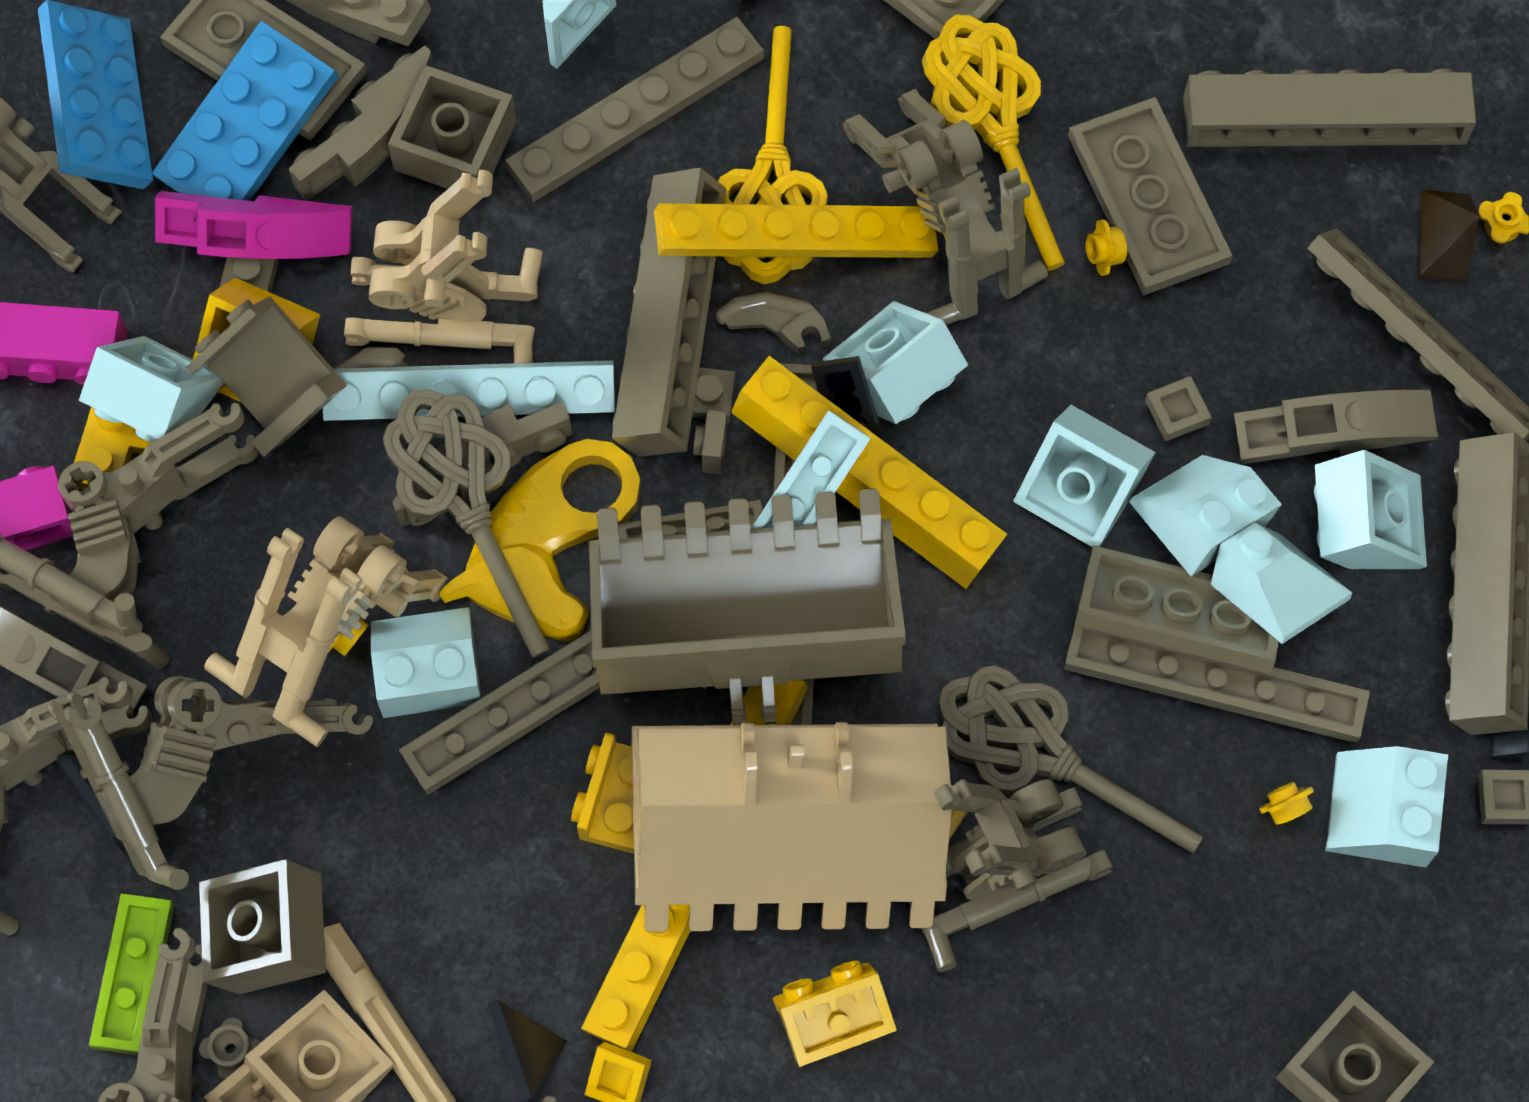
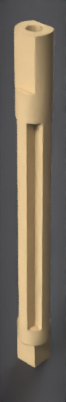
[324,923,457,1102]

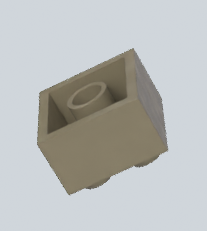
[388,65,517,201]
[199,859,326,995]
[1276,991,1434,1102]

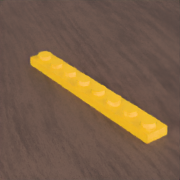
[581,680,808,1052]

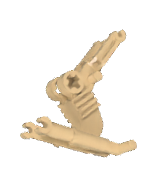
[344,170,543,363]
[204,516,448,747]

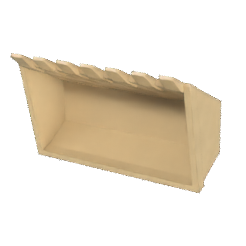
[631,722,952,932]

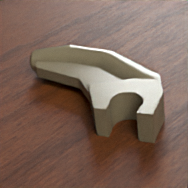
[715,292,831,355]

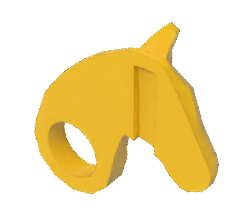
[439,439,641,643]

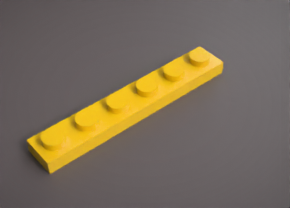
[654,203,938,258]

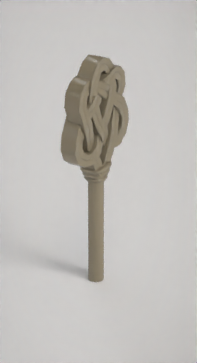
[383,389,550,658]
[938,665,1203,854]

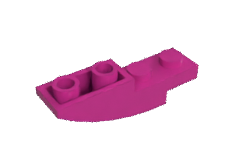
[155,191,353,259]

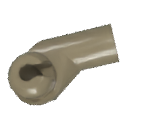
[335,347,409,369]

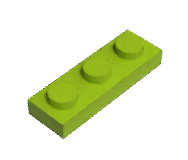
[89,893,175,1055]

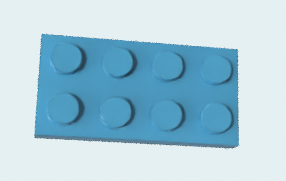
[38,0,153,189]
[152,21,340,201]

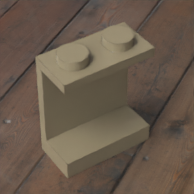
[186,296,347,457]

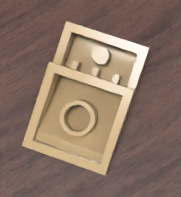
[204,990,394,1102]

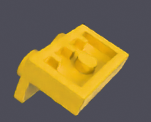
[571,732,634,854]
[773,961,897,1067]

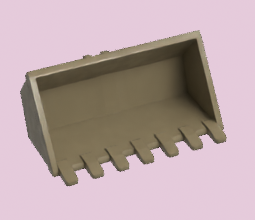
[589,488,906,725]

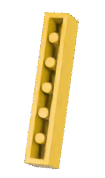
[731,356,1007,589]

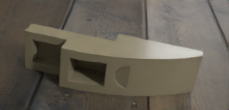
[286,0,432,47]
[288,45,434,201]
[1234,390,1438,464]
[392,402,572,528]
[0,604,149,711]

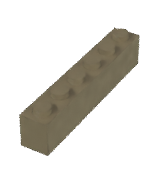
[1183,69,1476,147]
[612,167,726,457]
[1445,432,1529,735]

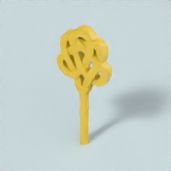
[922,14,1065,271]
[718,26,828,285]

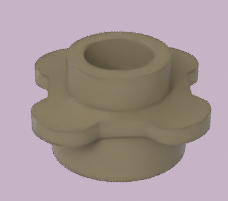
[199,1018,260,1080]

